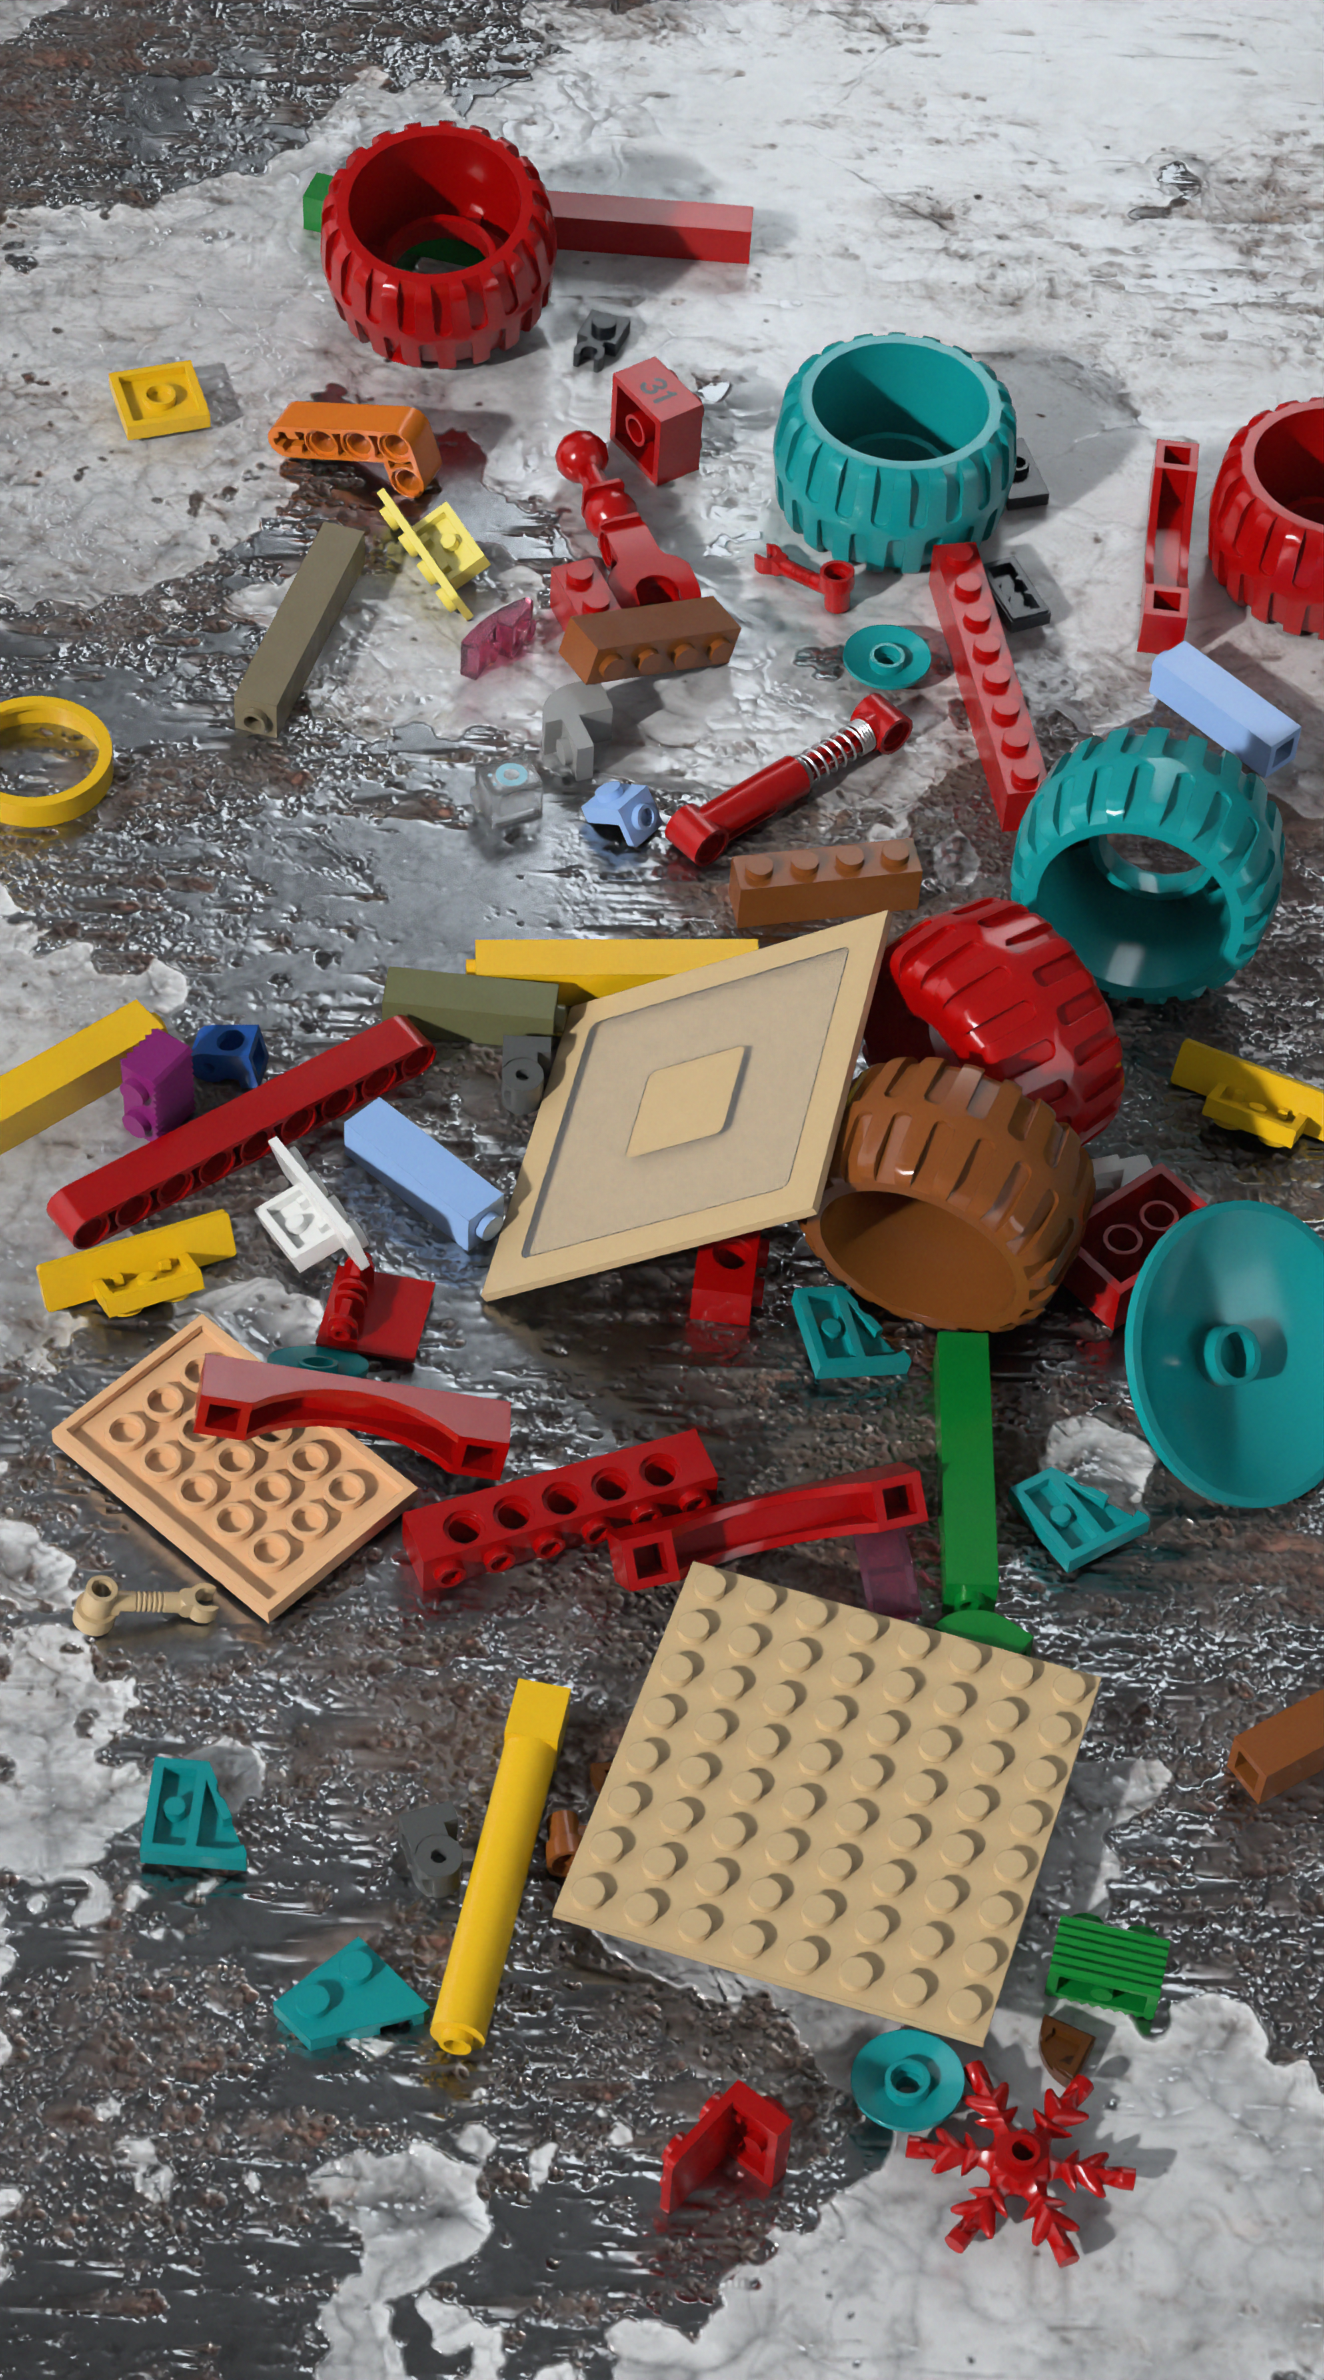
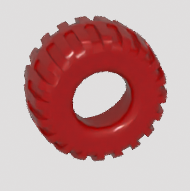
[320,120,557,369]
[1207,397,1324,640]
[862,897,1125,1147]

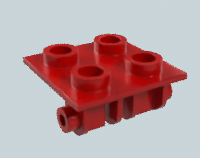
[315,1251,436,1363]

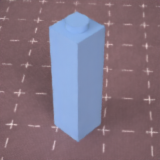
[1149,640,1302,779]
[344,1097,504,1252]

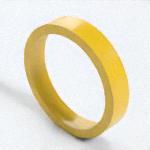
[0,696,114,827]

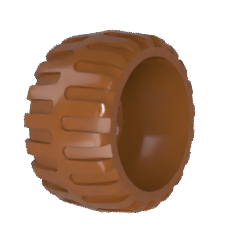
[797,1057,1096,1333]

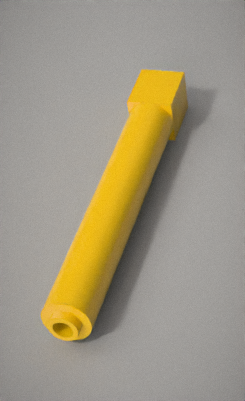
[430,1678,571,2055]

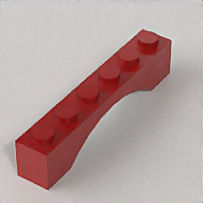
[1137,439,1199,655]
[193,1353,511,1481]
[606,1462,929,1592]

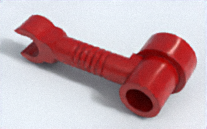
[754,543,855,614]

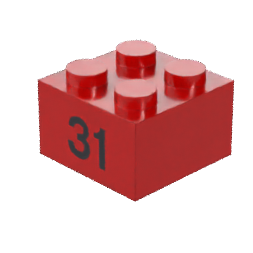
[610,356,704,487]

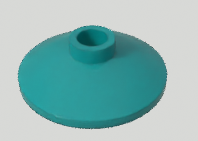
[843,624,931,690]
[267,1346,369,1378]
[851,2029,965,2132]

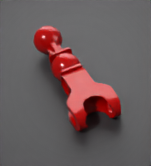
[555,430,701,609]

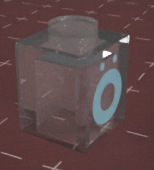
[470,753,544,829]

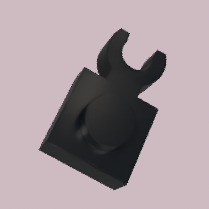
[573,309,630,373]

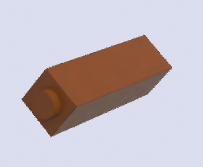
[1227,1688,1324,1805]

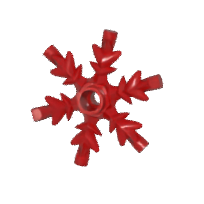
[905,2060,1136,2268]

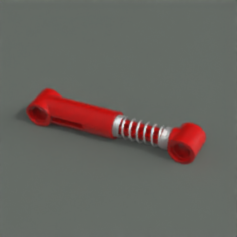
[665,693,913,867]

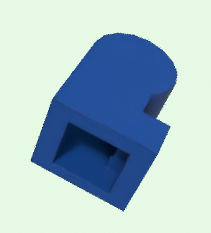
[191,1025,269,1088]

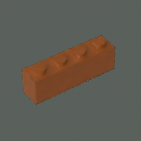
[558,596,741,685]
[728,838,923,928]

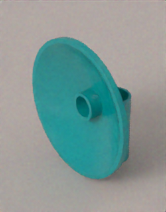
[1125,1200,1324,1509]

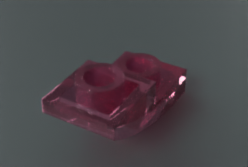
[460,597,536,680]
[853,1527,922,1620]

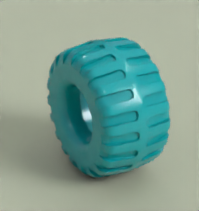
[773,332,1017,574]
[1010,726,1286,1005]

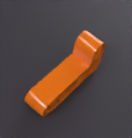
[268,401,442,498]

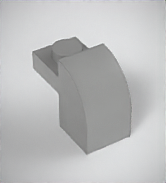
[542,681,613,782]

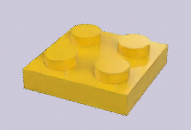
[108,360,211,441]

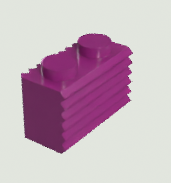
[120,1028,196,1142]

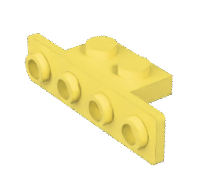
[377,488,491,621]

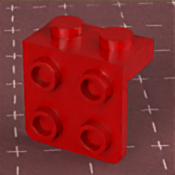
[659,2079,793,2215]

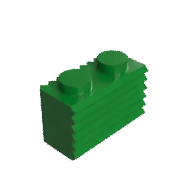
[1044,1913,1171,2020]

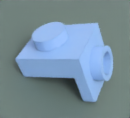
[581,781,663,847]

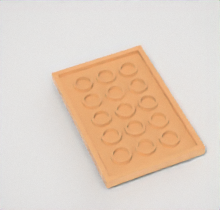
[52,1314,418,1624]

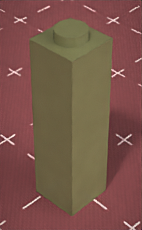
[382,966,567,1051]

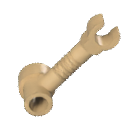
[72,1575,219,1636]

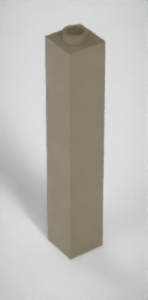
[234,522,365,738]

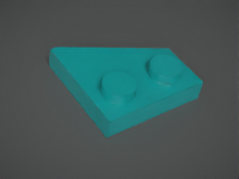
[791,1286,911,1379]
[1008,1467,1151,1573]
[140,1757,248,1871]
[273,1936,430,2051]

